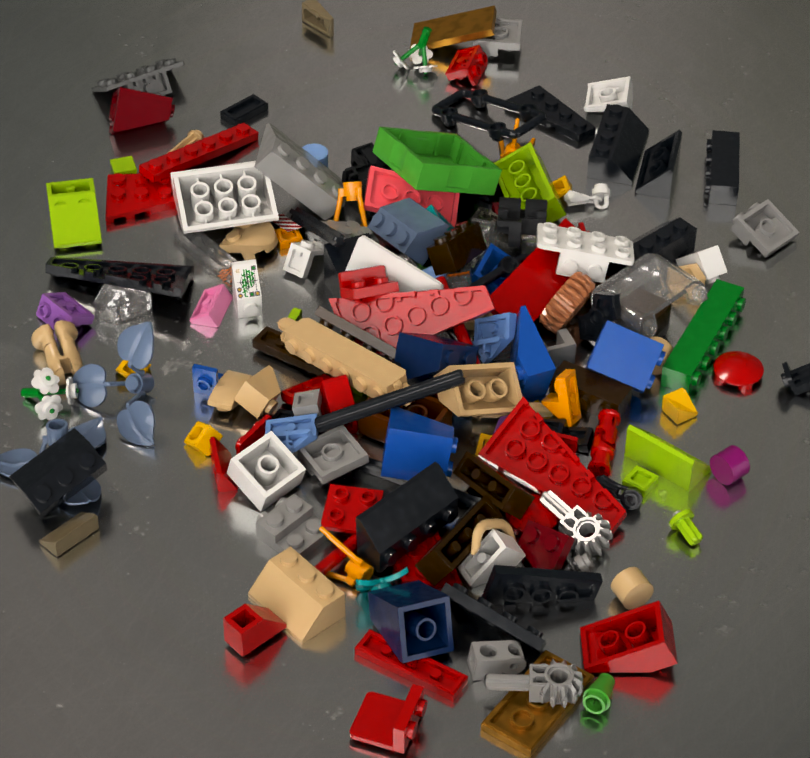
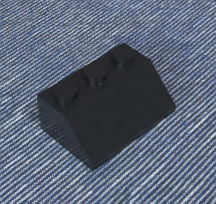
[9,428,107,519]

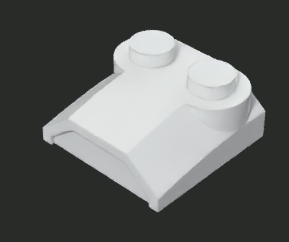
[584,76,633,113]

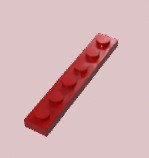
[139,123,259,183]

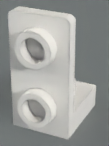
[283,239,324,278]

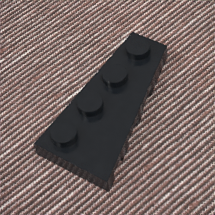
[507,85,596,142]

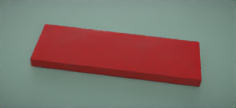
[490,218,575,322]

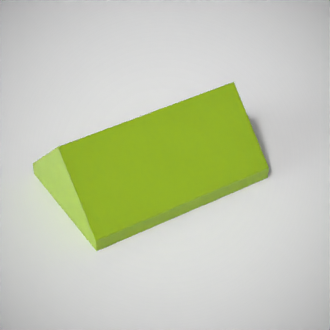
[624,424,711,492]

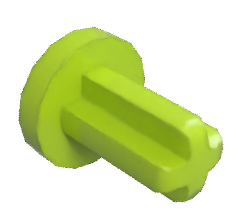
[669,509,703,546]

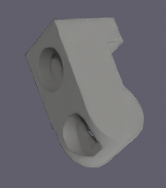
[467,640,526,681]

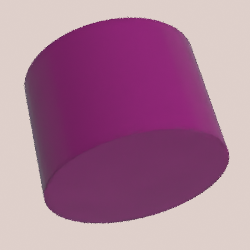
[710,445,750,485]

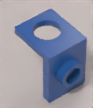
[192,364,224,396]

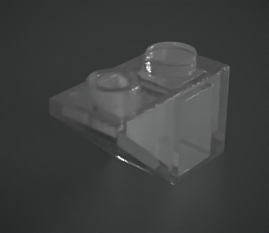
[94,284,152,325]

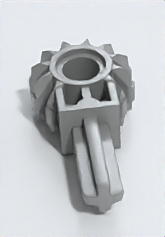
[539,490,613,558]
[486,659,583,709]

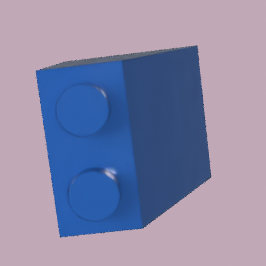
[585,320,666,393]
[381,407,458,480]

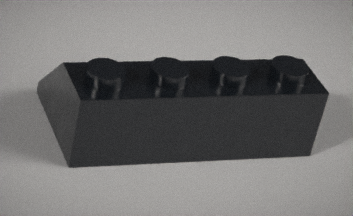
[587,104,649,185]
[606,217,697,286]
[356,462,458,573]

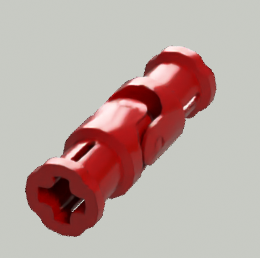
[587,409,621,477]

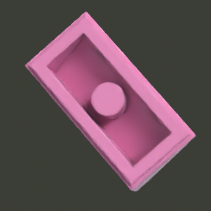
[189,284,232,328]

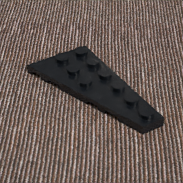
[45,257,194,298]

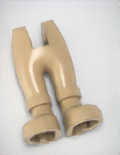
[31,320,83,386]

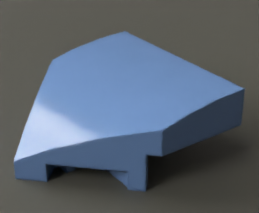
[472,312,517,364]
[265,413,318,453]

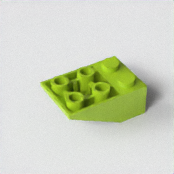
[46,178,102,249]

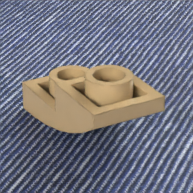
[207,370,252,412]

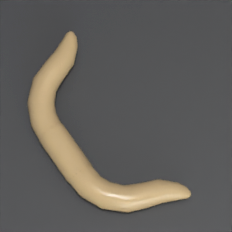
[471,518,516,555]

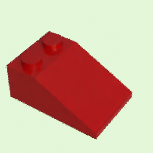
[580,600,678,673]

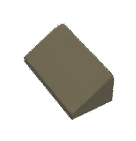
[39,512,99,557]

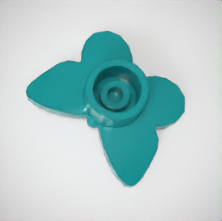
[355,567,409,592]

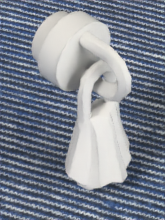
[564,183,610,210]

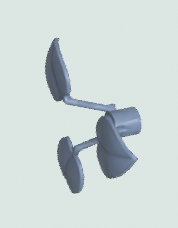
[73,322,155,446]
[0,416,106,505]

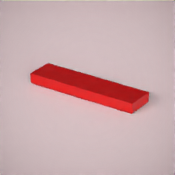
[355,629,468,702]

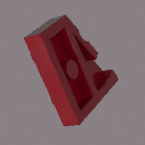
[518,520,575,570]

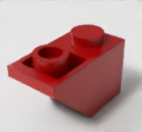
[321,374,358,434]
[223,603,287,657]

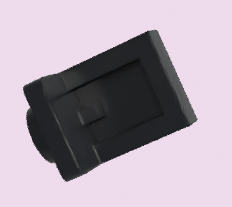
[781,362,810,396]

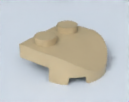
[219,222,278,260]

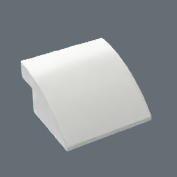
[170,161,279,234]

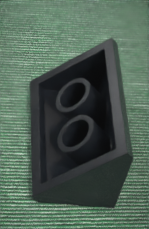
[635,129,682,199]

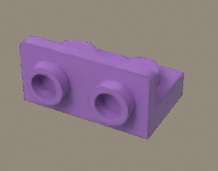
[36,292,95,330]

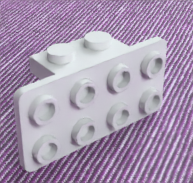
[537,222,634,283]
[345,235,444,293]

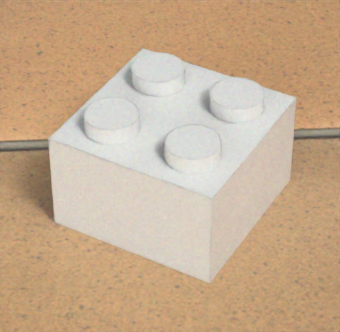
[226,431,306,512]

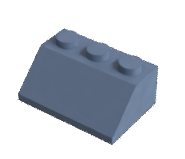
[368,198,450,266]

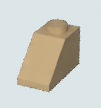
[234,365,281,419]

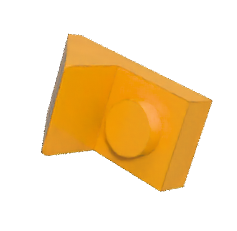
[541,369,582,427]

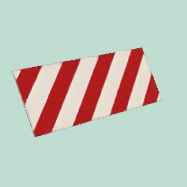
[272,214,302,232]

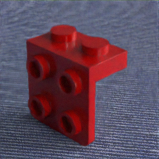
[321,484,384,534]
[349,684,428,754]

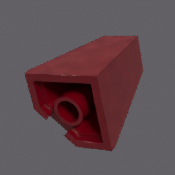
[109,87,175,135]

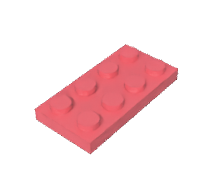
[363,166,460,227]

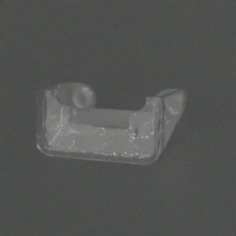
[591,253,708,338]

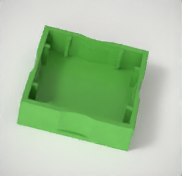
[372,127,502,195]

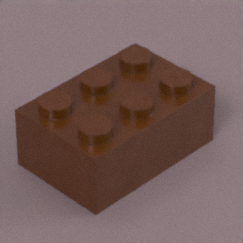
[358,396,452,443]

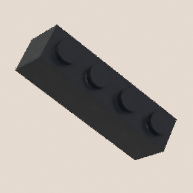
[705,130,740,206]

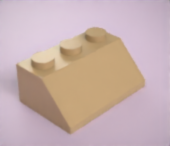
[433,362,522,417]
[248,547,345,644]

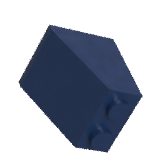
[394,332,479,385]
[368,580,454,663]

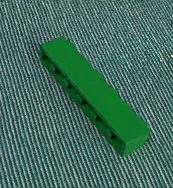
[660,279,746,395]

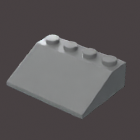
[254,123,346,221]

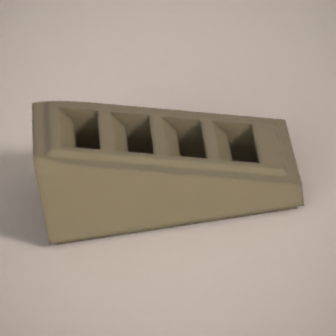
[302,0,334,38]

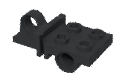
[342,142,394,217]
[497,197,547,248]

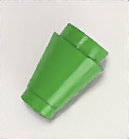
[582,673,615,714]

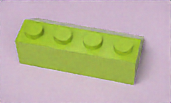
[494,142,567,223]

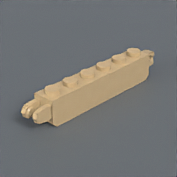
[277,317,412,407]

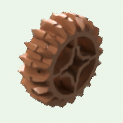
[539,271,596,334]

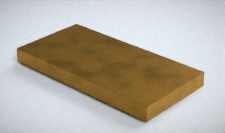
[410,5,497,50]
[481,650,594,757]

